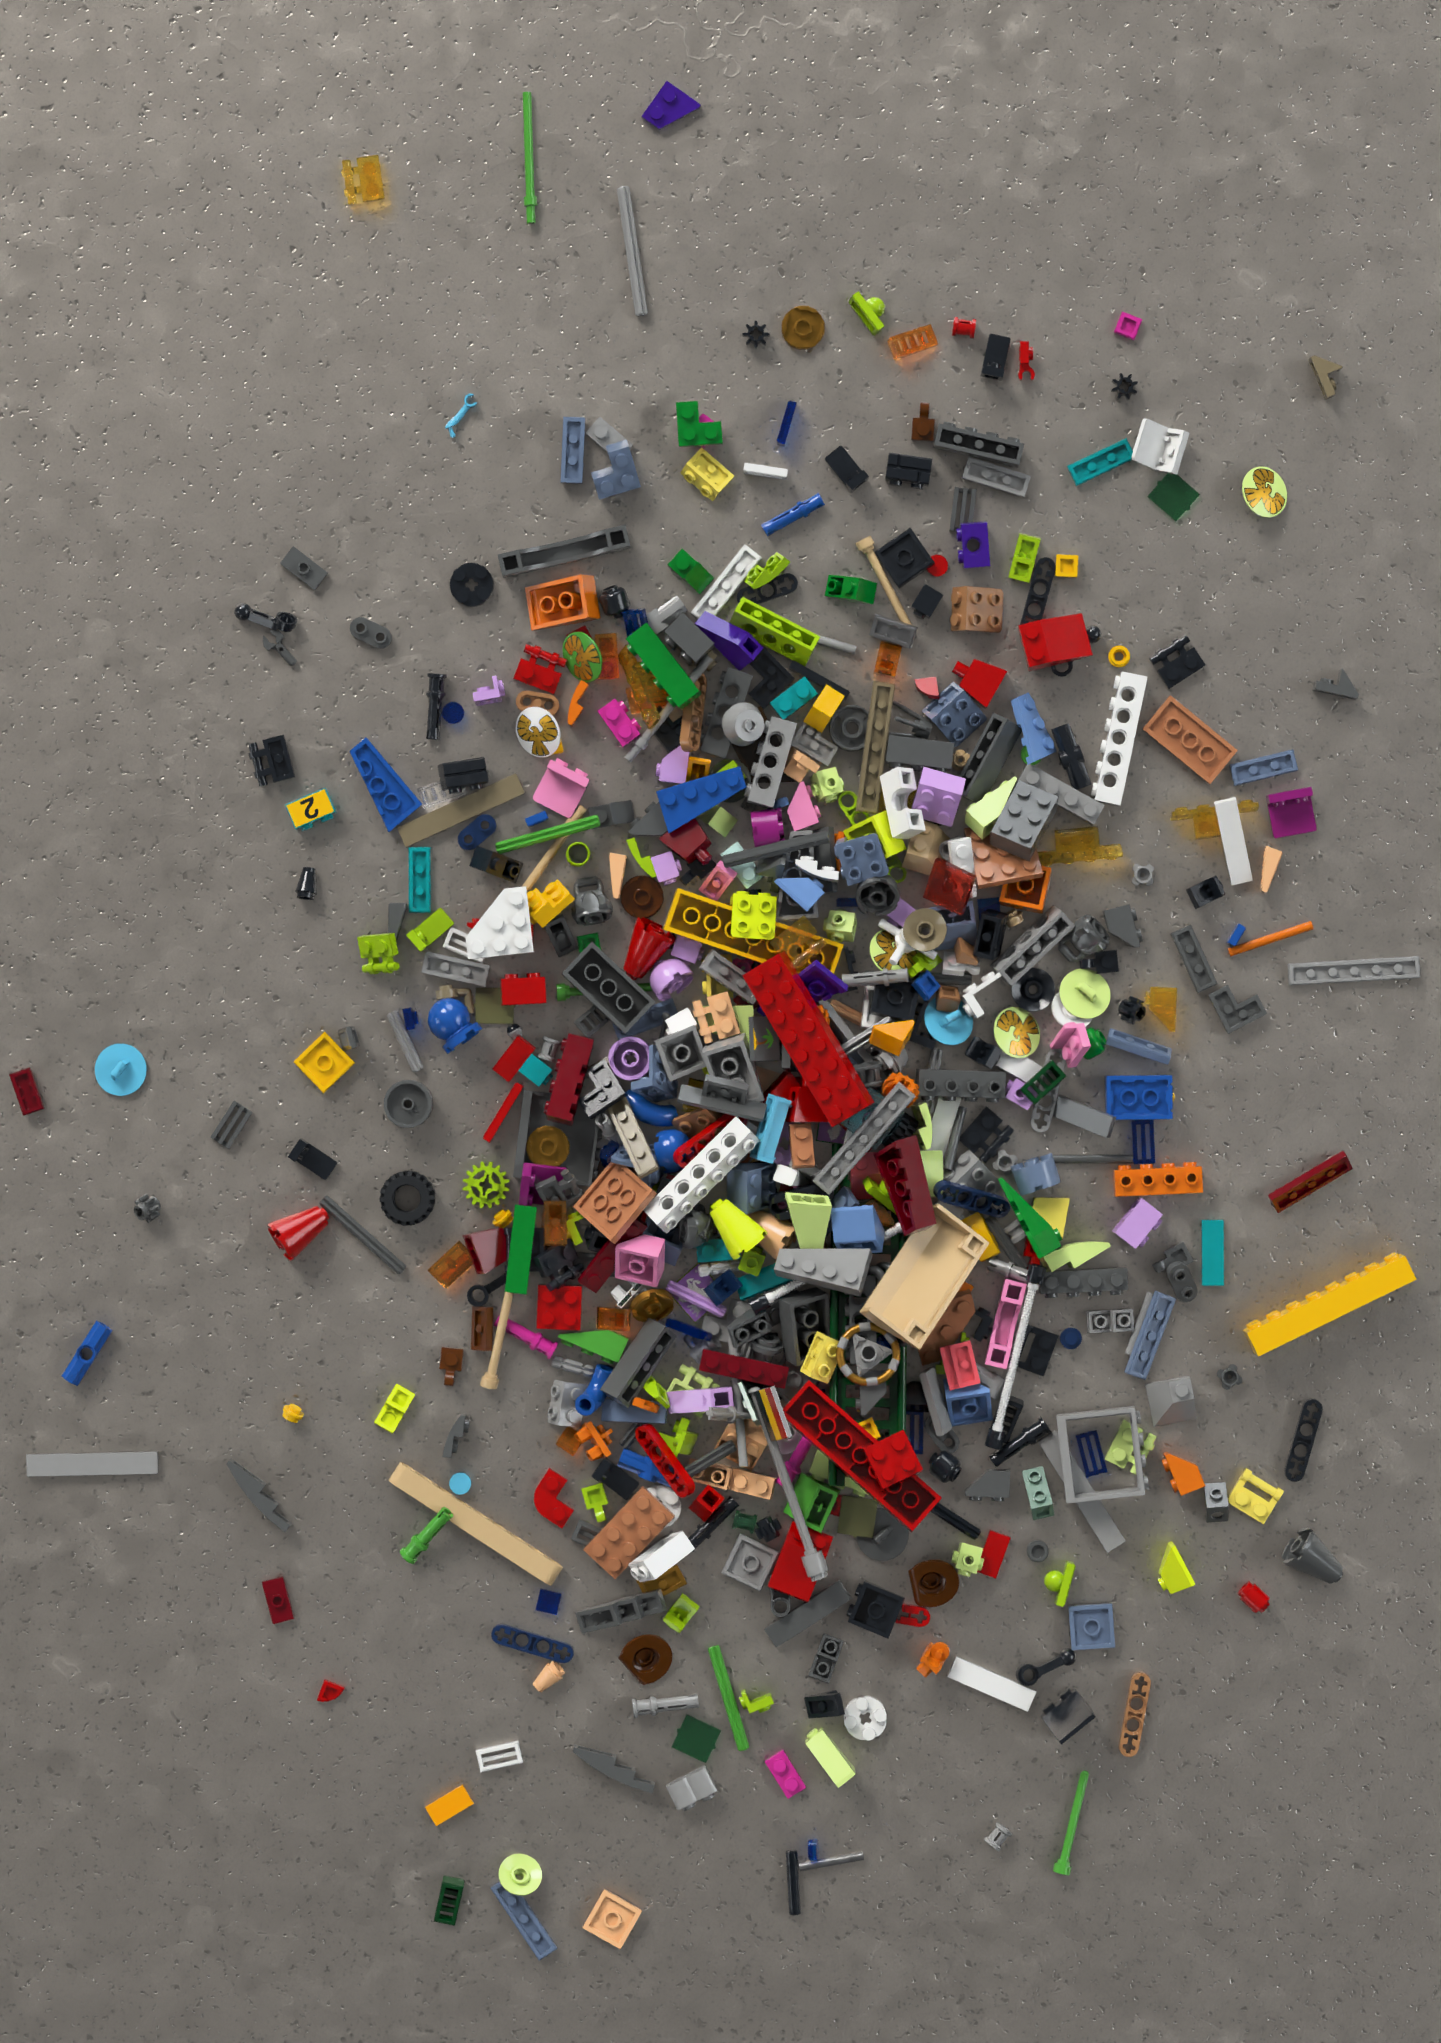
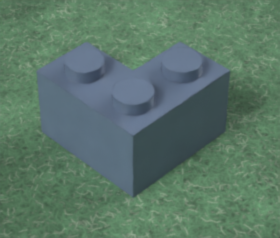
[591,440,641,500]

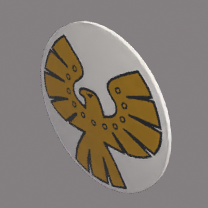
[516,707,561,757]

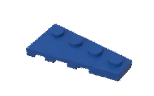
[350,737,423,832]
[656,766,747,833]

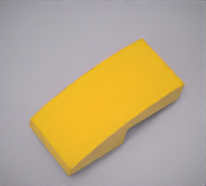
[961,1212,1001,1262]

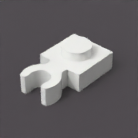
[942,951,981,976]

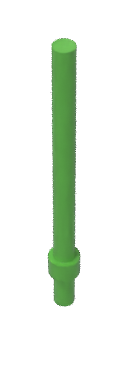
[523,92,537,224]

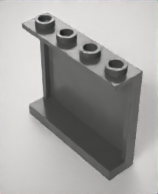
[513,1090,606,1187]

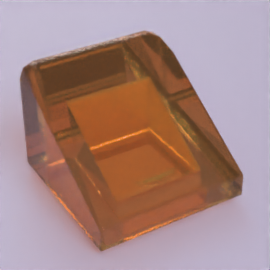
[555,1426,581,1456]

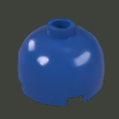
[654,1129,694,1174]

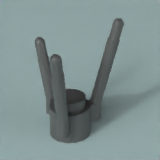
[888,701,933,739]

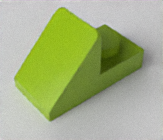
[658,1416,690,1458]

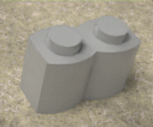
[666,1765,717,1811]

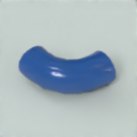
[626,1089,678,1127]
[575,1364,614,1416]

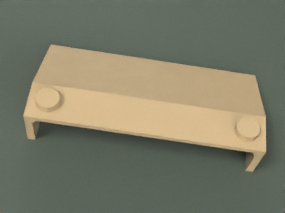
[860,1204,989,1350]

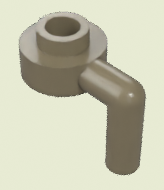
[435,985,475,1014]

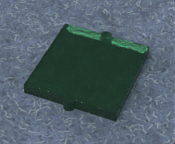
[1147,473,1200,522]
[671,1714,721,1763]

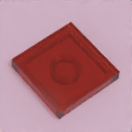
[923,857,976,916]

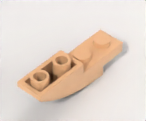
[688,1458,777,1500]

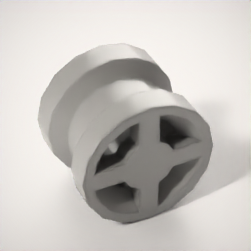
[1003,1219,1026,1244]

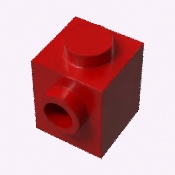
[688,1484,725,1522]

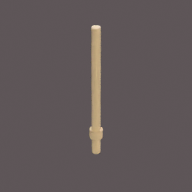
[522,805,587,893]

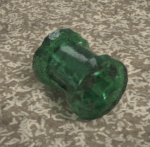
[732,1510,758,1534]

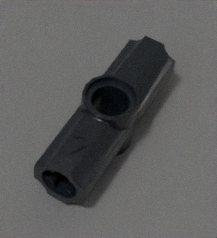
[1051,723,1091,790]

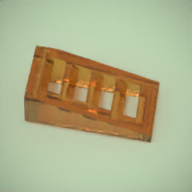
[888,324,938,360]

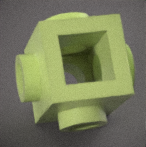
[810,767,844,803]
[823,909,857,942]
[951,1543,984,1577]

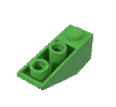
[558,1329,629,1365]

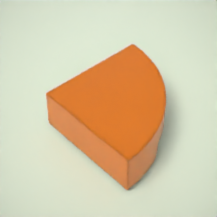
[632,1397,660,1413]

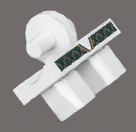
[610,1281,647,1308]

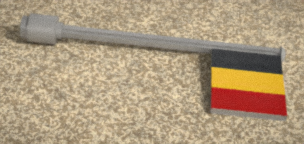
[748,1386,828,1582]

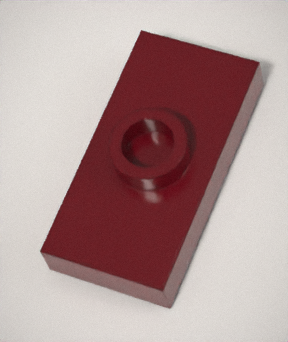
[9,1067,45,1116]
[262,1576,294,1624]

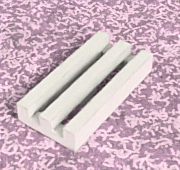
[743,463,788,480]
[443,927,485,964]
[476,1740,523,1772]

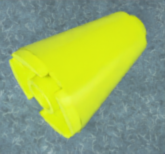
[709,1198,768,1260]

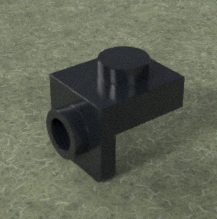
[1186,875,1225,909]
[965,1036,1002,1069]
[972,1306,993,1342]

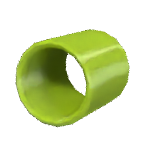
[566,842,590,867]

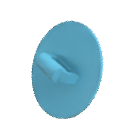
[924,998,973,1045]
[95,1044,147,1096]

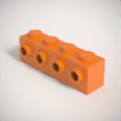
[1113,1162,1203,1197]

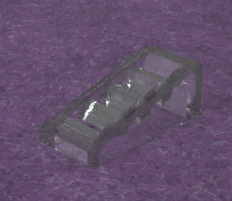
[417,781,467,809]

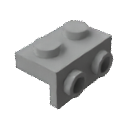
[547,1380,587,1428]

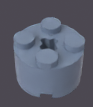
[1010,1153,1061,1196]

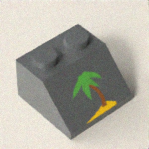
[749,1017,782,1062]

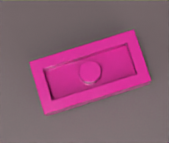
[765,1750,806,1799]

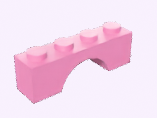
[984,1278,1027,1369]

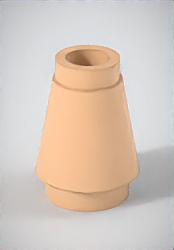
[533,1661,565,1693]

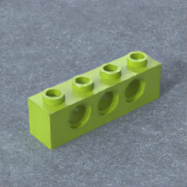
[729,597,820,666]

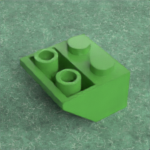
[783,1472,841,1533]

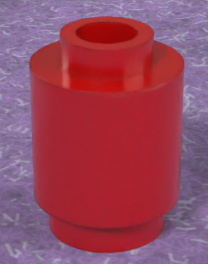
[1237,1581,1270,1613]

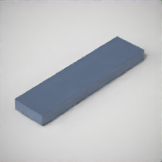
[1124,1291,1176,1380]
[491,1881,558,1961]

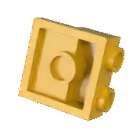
[527,879,575,928]

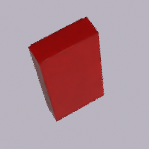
[492,1035,536,1082]
[977,1530,1011,1579]

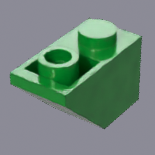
[825,575,877,604]

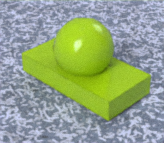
[848,291,885,336]
[862,1176,896,1214]
[1044,1561,1076,1607]

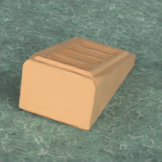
[1260,846,1283,893]
[609,853,627,899]

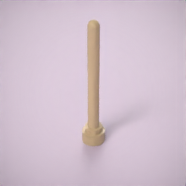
[855,536,912,625]
[480,1292,514,1389]

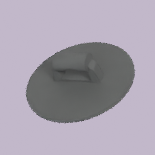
[857,1508,909,1561]

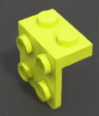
[730,891,777,940]

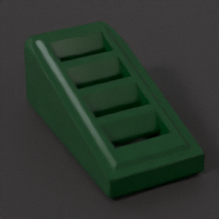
[1020,1060,1066,1105]
[434,1876,465,1926]

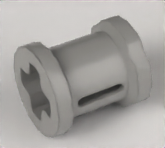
[537,1036,562,1063]
[984,1822,1012,1851]

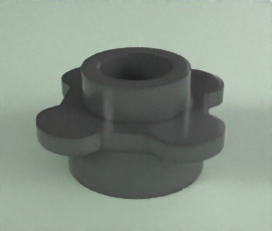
[1217,1364,1242,1390]

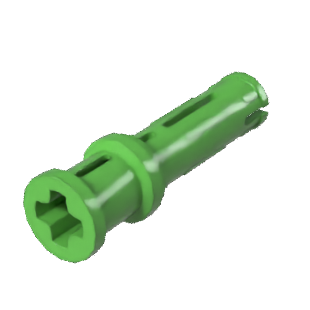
[400,1507,453,1564]

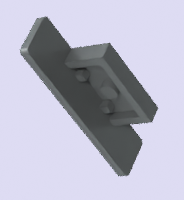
[677,1074,767,1122]

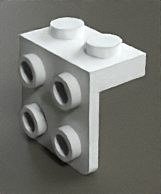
[1132,418,1190,475]
[961,971,1002,1018]

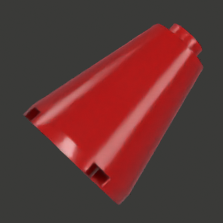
[623,917,676,980]
[267,1206,330,1261]

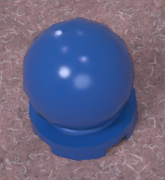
[428,998,483,1054]

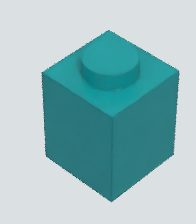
[518,1053,553,1087]

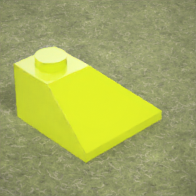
[1158,1541,1196,1594]

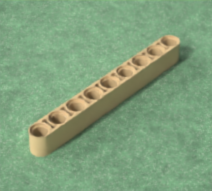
[389,1462,563,1586]

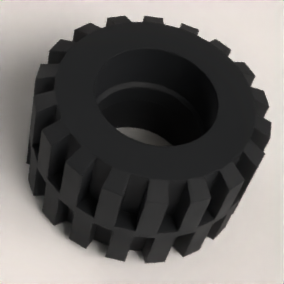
[379,1170,436,1226]

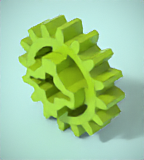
[463,1161,510,1208]

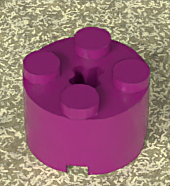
[750,808,785,847]

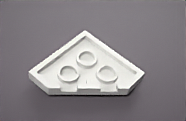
[465,886,534,959]

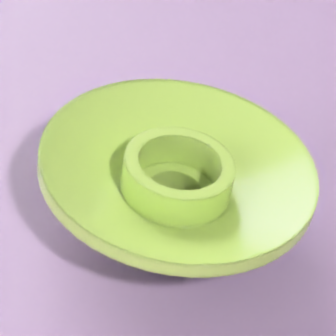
[498,1854,542,1896]

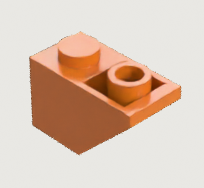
[1161,1452,1205,1496]

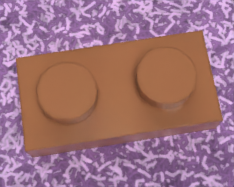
[788,1123,815,1169]

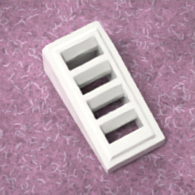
[773,1164,809,1186]

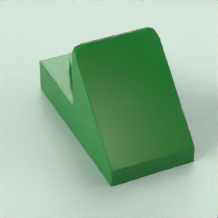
[667,549,714,594]

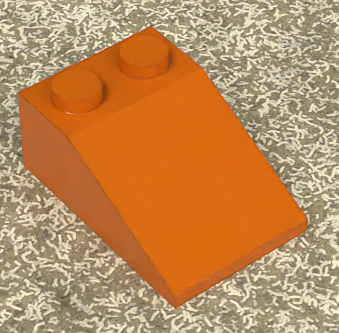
[525,574,601,631]

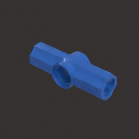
[62,1320,113,1386]
[617,1448,679,1488]

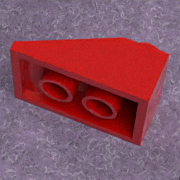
[1018,613,1093,672]
[767,1521,833,1603]

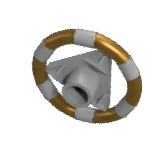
[836,1322,901,1387]

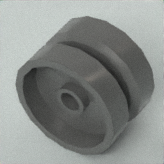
[384,1080,433,1128]

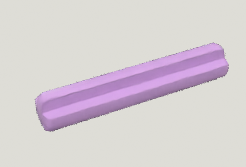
[666,1280,727,1318]

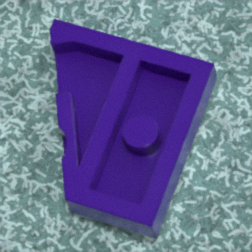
[642,81,701,130]

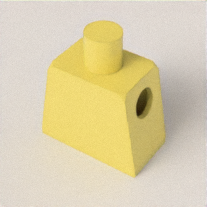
[1031,1197,1070,1239]

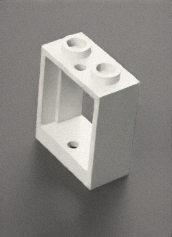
[628,1531,695,1582]

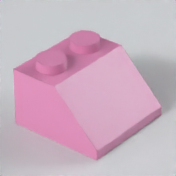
[615,1234,665,1287]

